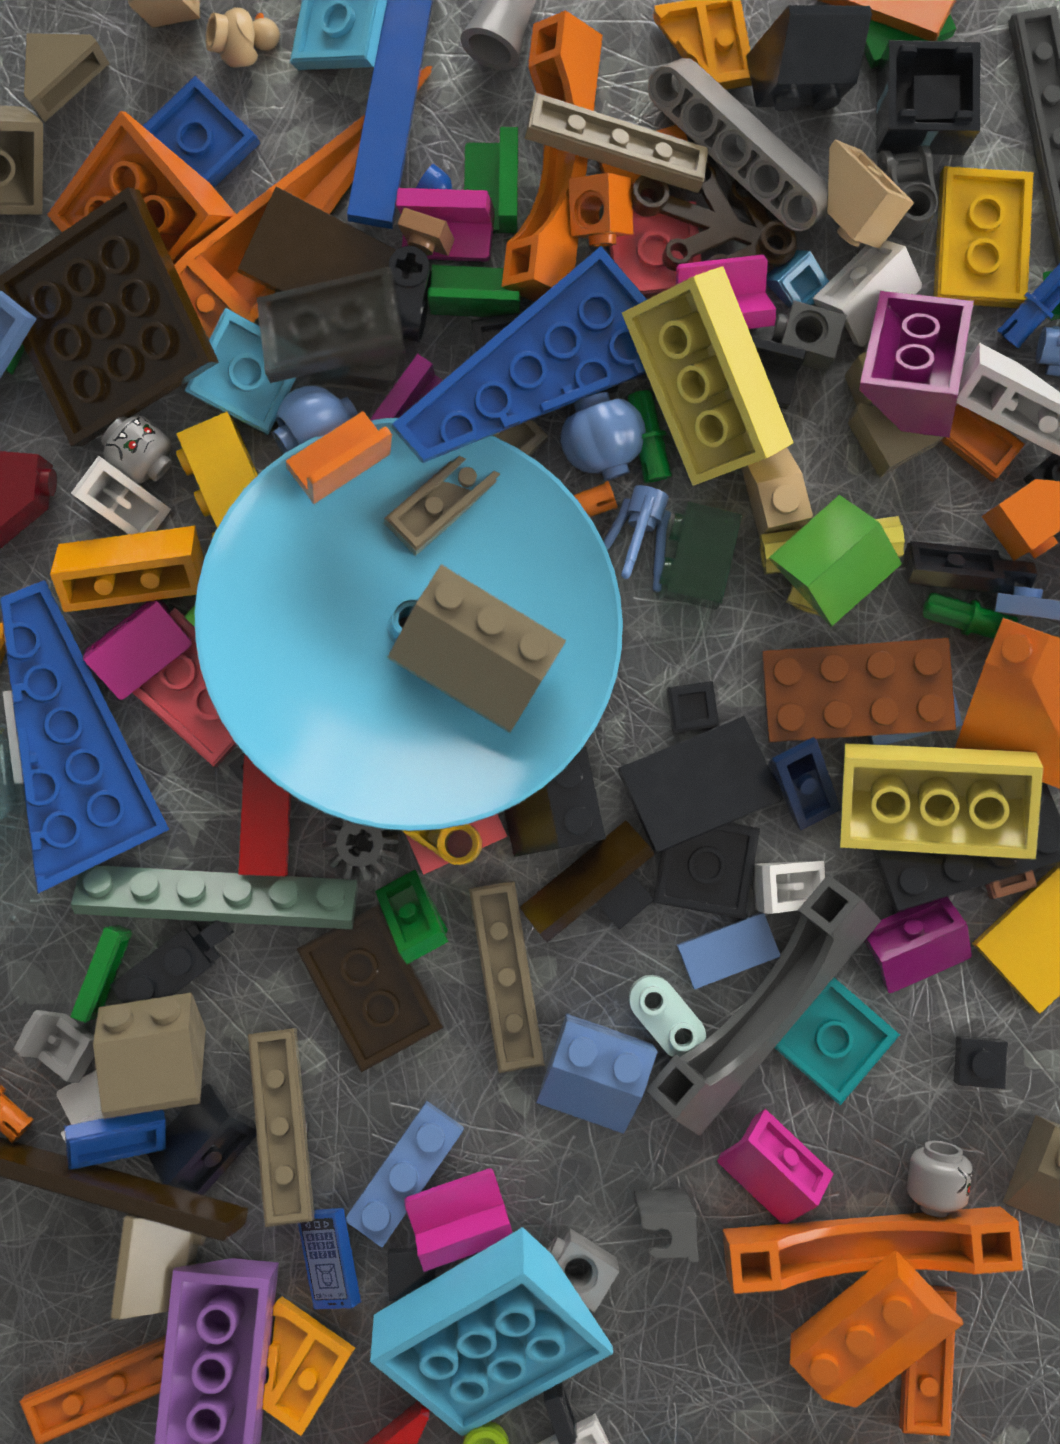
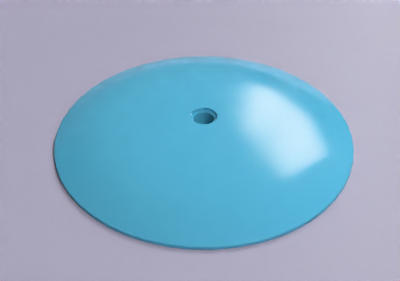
[195,418,623,831]

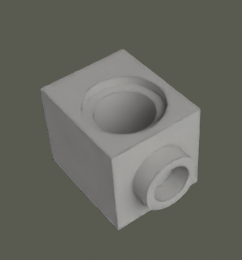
[547,1228,620,1313]

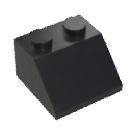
[746,5,872,111]
[504,746,606,857]

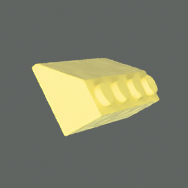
[622,266,793,486]
[840,743,1043,859]

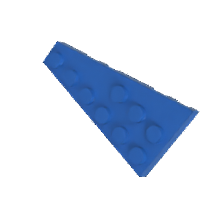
[392,246,647,463]
[0,580,169,894]

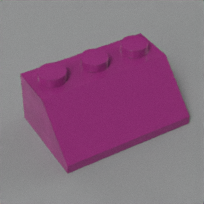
[859,291,974,438]

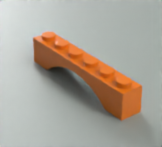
[501,10,603,302]
[982,479,1060,561]
[722,1206,1023,1294]

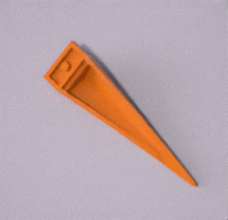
[174,66,432,339]

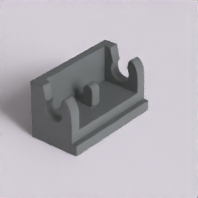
[634,1188,698,1263]

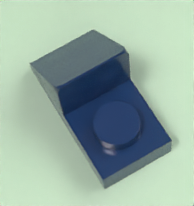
[768,737,841,831]

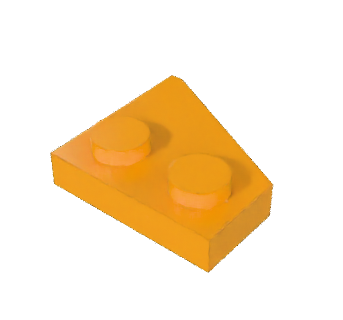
[653,0,752,90]
[262,1296,356,1436]

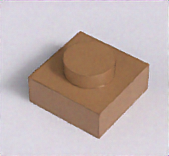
[398,207,455,256]

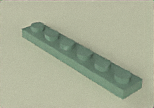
[71,865,358,929]

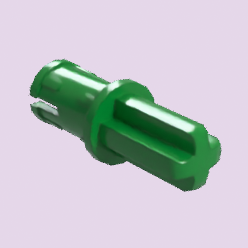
[628,390,672,483]
[922,593,1018,639]

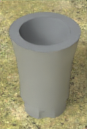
[460,0,537,71]

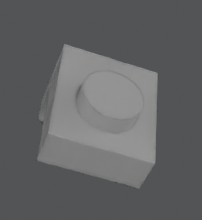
[13,1010,94,1083]

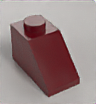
[0,451,57,549]

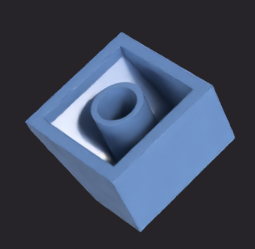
[536,1013,658,1134]

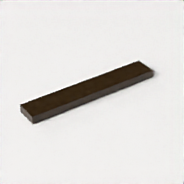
[0,1137,248,1242]

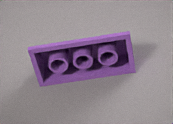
[155,1258,279,1444]

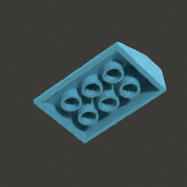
[370,1227,613,1436]

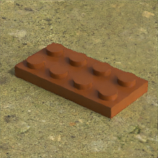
[762,638,956,743]

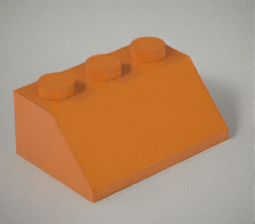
[790,1249,963,1408]

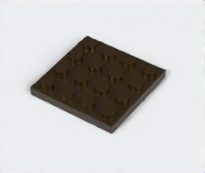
[0,187,219,447]

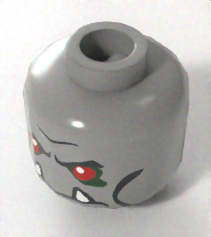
[101,415,173,484]
[906,1141,973,1217]

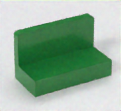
[464,127,518,233]
[428,265,521,317]

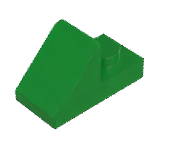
[375,870,449,964]

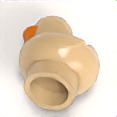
[206,8,280,68]

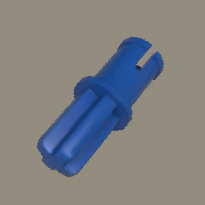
[997,264,1060,349]

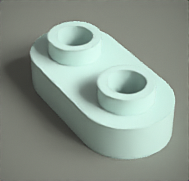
[629,975,706,1057]

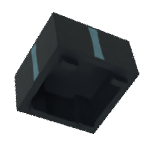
[876,40,980,155]

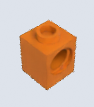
[568,173,633,247]

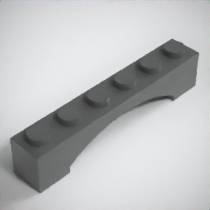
[646,875,881,1136]

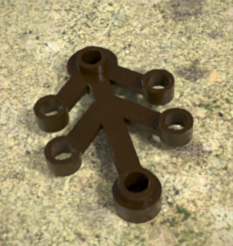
[632,162,797,271]

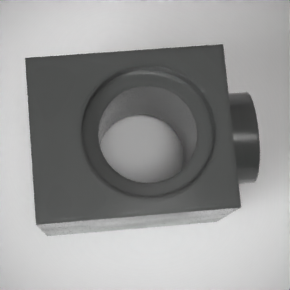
[771,300,847,372]

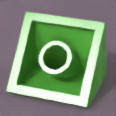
[769,495,902,627]

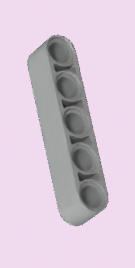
[648,58,828,231]

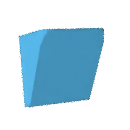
[766,250,829,308]

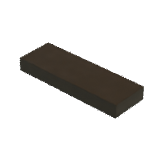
[520,820,655,943]

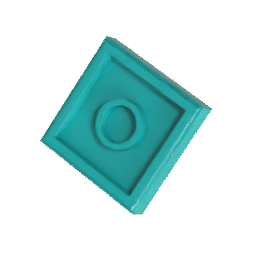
[774,977,900,1105]

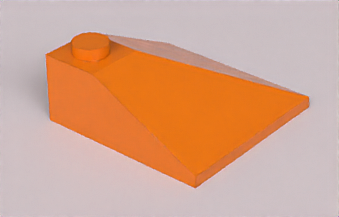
[47,111,236,265]
[955,618,1060,789]

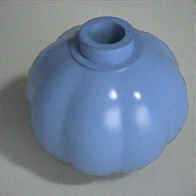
[272,385,358,454]
[560,392,646,481]

